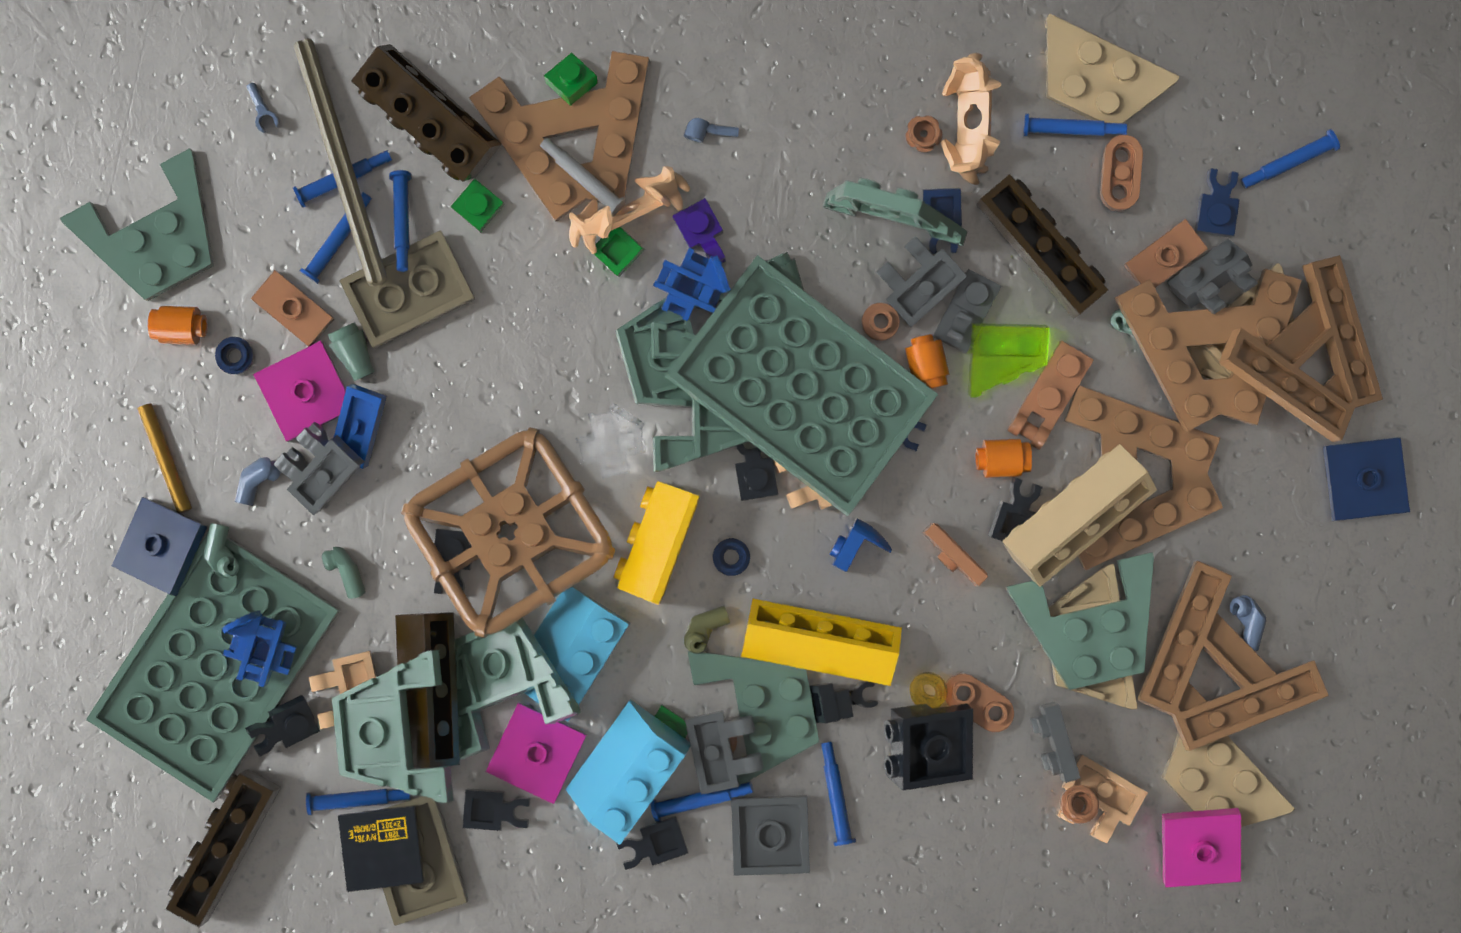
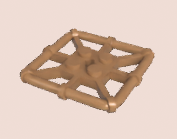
[401,427,615,638]

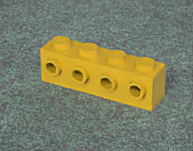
[741,598,902,686]

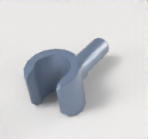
[246,83,280,133]
[684,118,739,143]

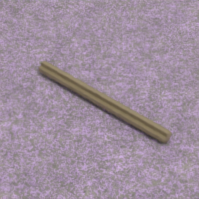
[294,39,388,287]

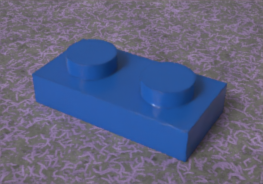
[334,384,387,469]

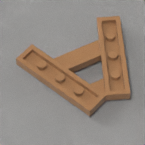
[469,51,649,221]
[1219,255,1383,442]
[1114,269,1302,432]
[1064,385,1223,570]
[1137,561,1329,751]

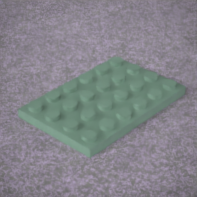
[665,255,938,516]
[86,533,340,802]

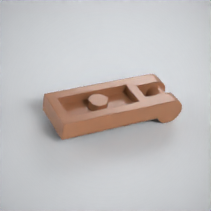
[1007,340,1094,450]

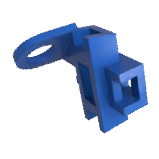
[653,247,731,321]
[222,610,297,687]

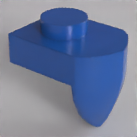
[829,518,892,572]

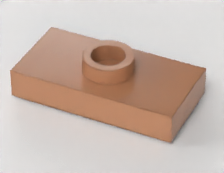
[1124,219,1208,288]
[251,270,334,347]
[922,523,988,586]

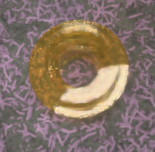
[910,672,948,709]

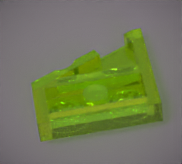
[968,323,1050,398]

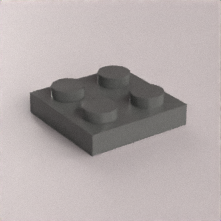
[731,795,810,876]

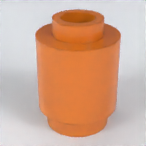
[148,306,207,345]
[905,334,950,389]
[975,439,1032,478]

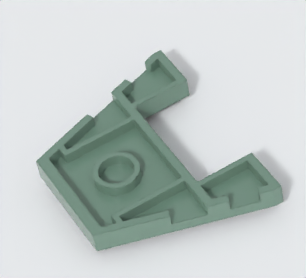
[60,148,214,301]
[823,178,968,246]
[615,279,724,407]
[651,322,750,472]
[1006,552,1154,690]
[455,617,581,760]
[332,650,454,803]
[688,651,819,784]

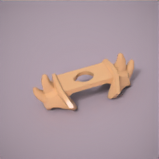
[941,52,1001,185]
[569,166,690,254]

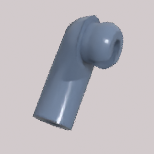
[235,457,281,506]
[1230,595,1266,651]

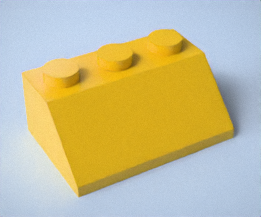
[613,481,700,605]

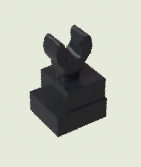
[809,681,878,724]

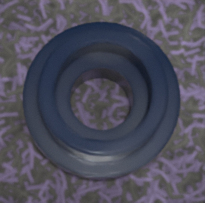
[215,337,254,375]
[713,538,750,576]

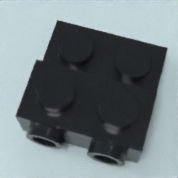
[884,703,973,791]

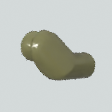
[684,605,730,654]

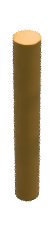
[137,403,192,513]

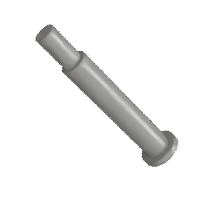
[540,138,626,217]

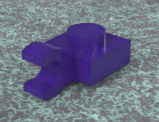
[672,198,726,264]

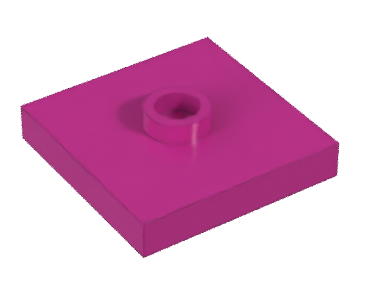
[253,341,346,442]
[485,702,587,804]
[1162,808,1241,887]

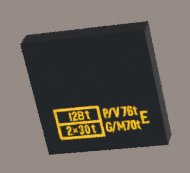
[338,805,425,892]

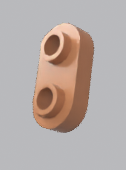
[1100,135,1143,212]
[943,673,1014,732]

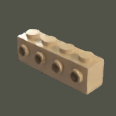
[1002,444,1157,587]

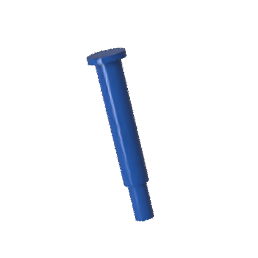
[1024,114,1127,137]
[1241,129,1340,189]
[292,150,392,208]
[389,170,412,272]
[299,192,372,284]
[821,742,856,846]
[650,782,753,822]
[306,789,411,815]

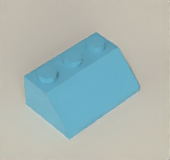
[525,586,631,722]
[566,699,691,845]

